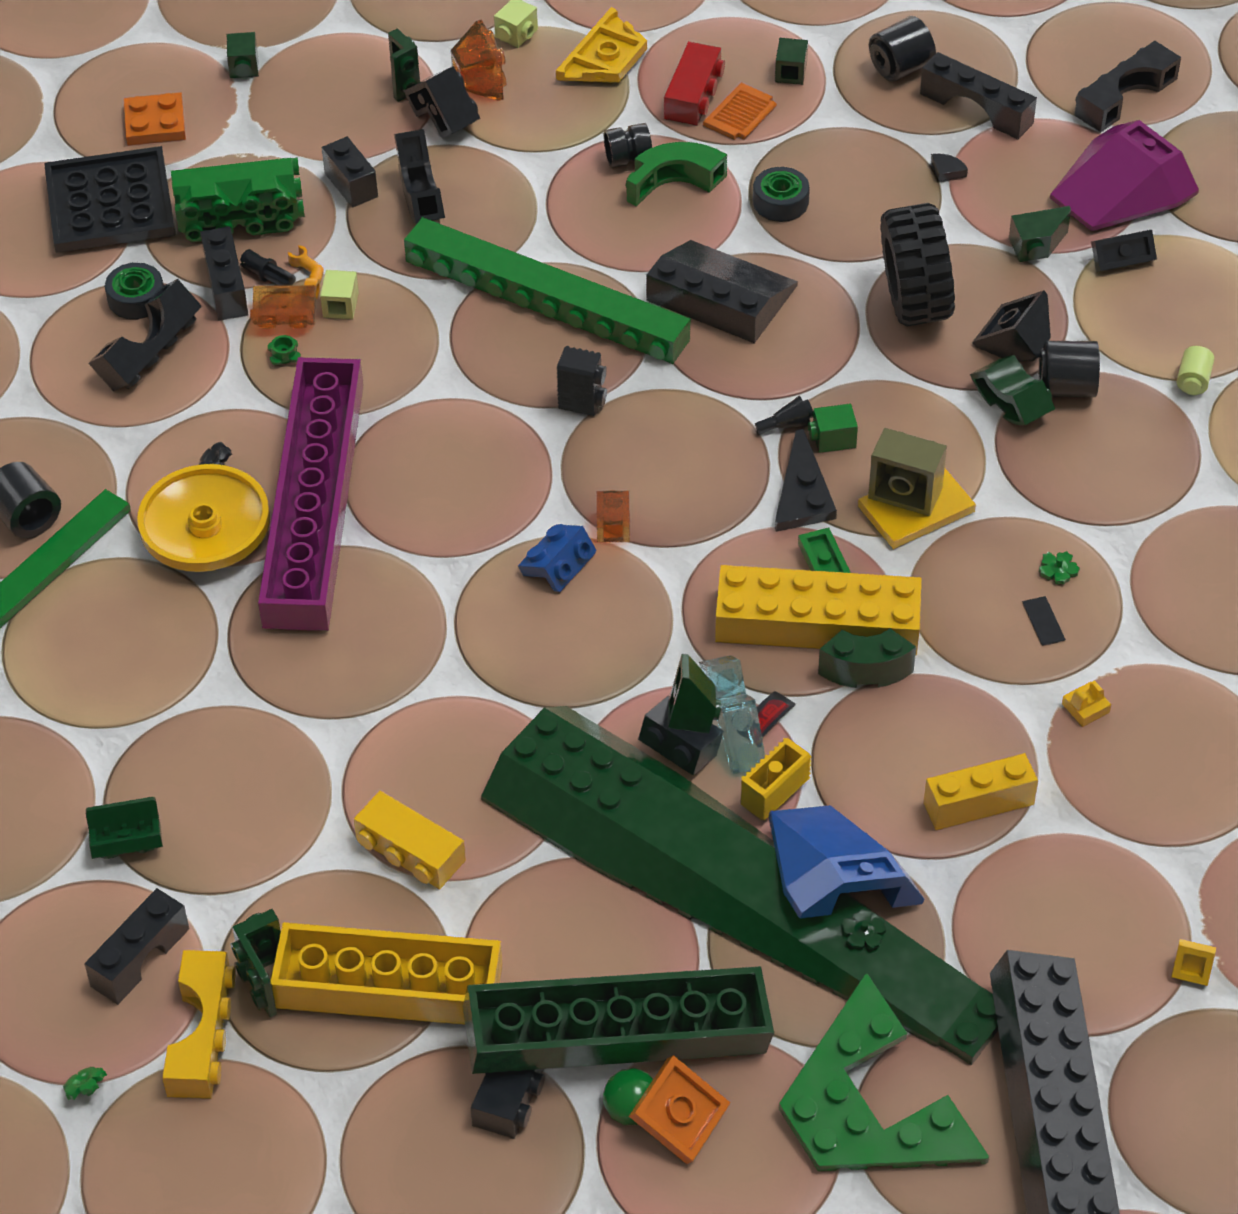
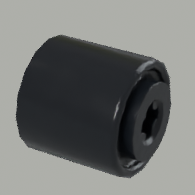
[868,16,936,82]
[1038,341,1100,397]
[0,462,61,538]

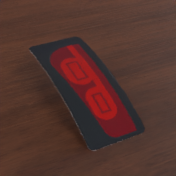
[736,691,796,744]

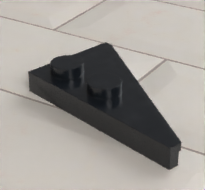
[775,429,837,532]

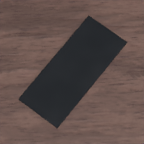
[1022,596,1066,645]

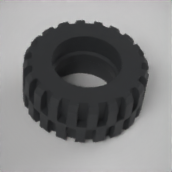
[880,203,955,327]

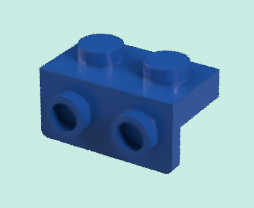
[518,524,596,592]

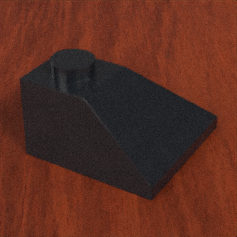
[972,290,1051,362]

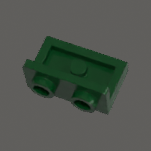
[388,28,420,102]
[85,797,163,859]

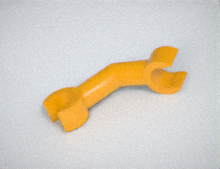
[288,245,324,299]

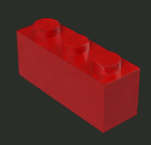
[664,41,725,126]

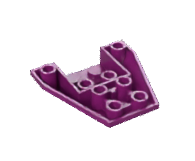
[1050,120,1199,231]

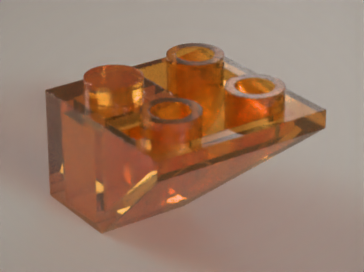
[451,19,507,101]

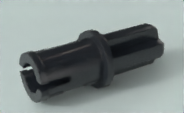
[240,249,296,290]

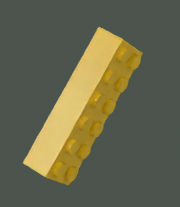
[715,565,922,655]
[271,922,503,1025]

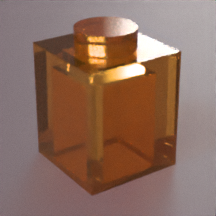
[596,490,630,542]

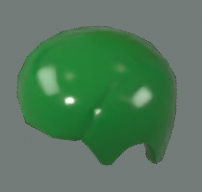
[603,1068,653,1126]

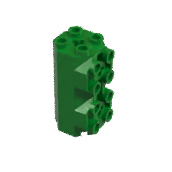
[171,157,305,242]

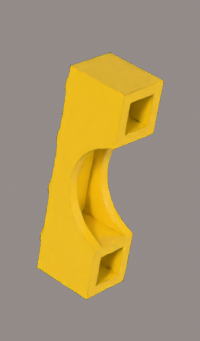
[162,950,236,1099]

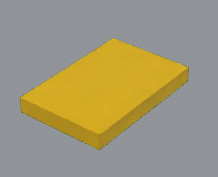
[858,468,976,549]

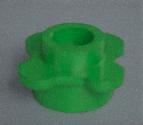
[268,335,301,365]

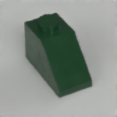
[1009,206,1071,262]
[667,654,721,734]

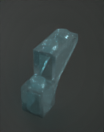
[699,655,765,774]

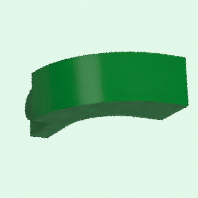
[625,142,727,206]

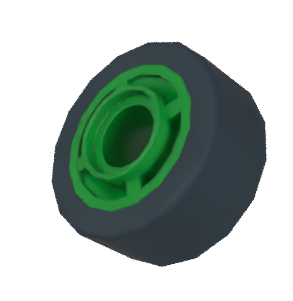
[753,166,810,222]
[104,262,164,320]

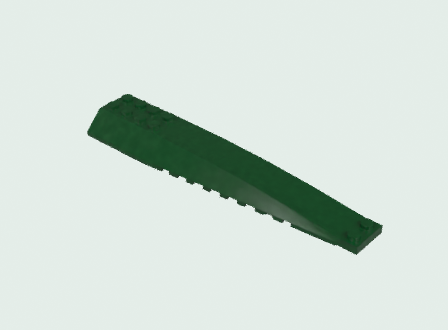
[481,706,998,1065]

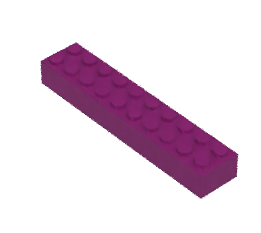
[258,357,364,631]

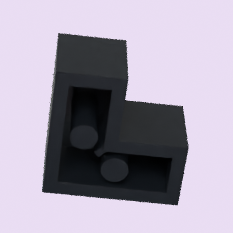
[403,66,481,138]

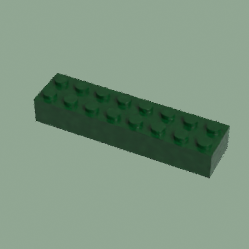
[463,966,774,1074]

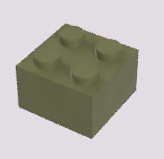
[868,428,947,516]

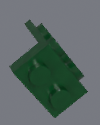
[230,908,281,1018]

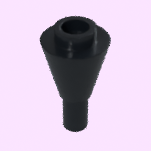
[755,396,813,435]

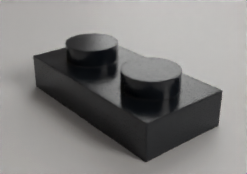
[1091,229,1157,272]

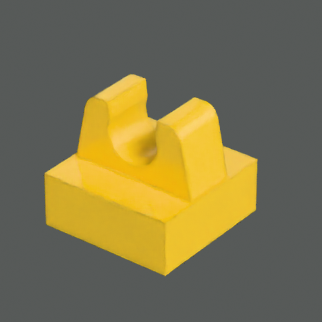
[1062,680,1112,727]
[1171,939,1216,986]

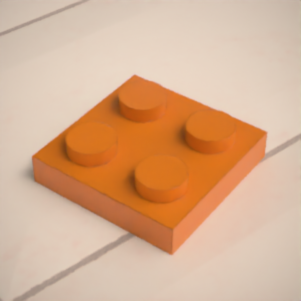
[124,92,186,146]
[629,1055,731,1164]

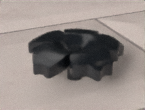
[199,442,232,465]

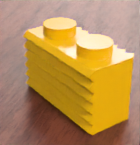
[740,738,812,820]

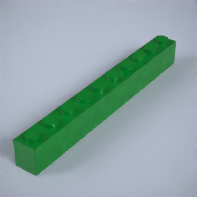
[404,217,691,364]

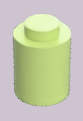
[1177,346,1214,395]

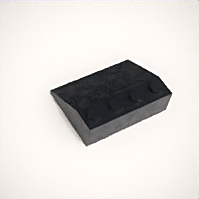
[646,240,798,344]

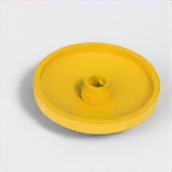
[137,464,270,572]

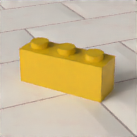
[923,753,1038,830]
[354,791,466,890]

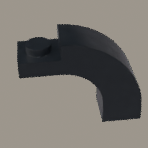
[394,129,445,223]

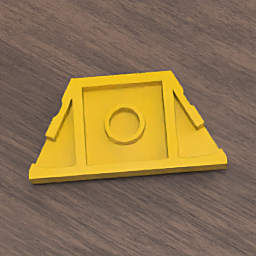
[556,7,647,82]

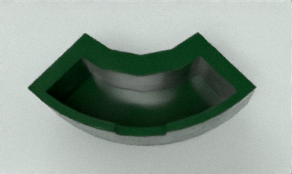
[970,355,1055,425]
[818,628,916,688]

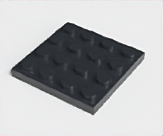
[44,146,176,253]

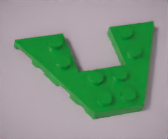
[779,974,989,1171]

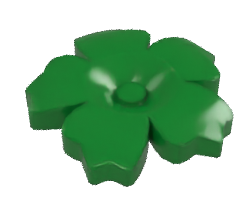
[1039,551,1080,584]
[63,1067,107,1100]

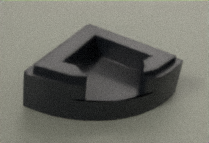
[930,153,968,181]

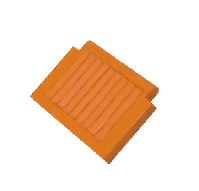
[703,82,777,140]

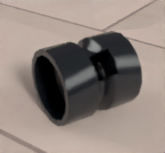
[603,123,652,168]

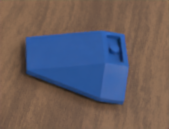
[768,805,925,918]

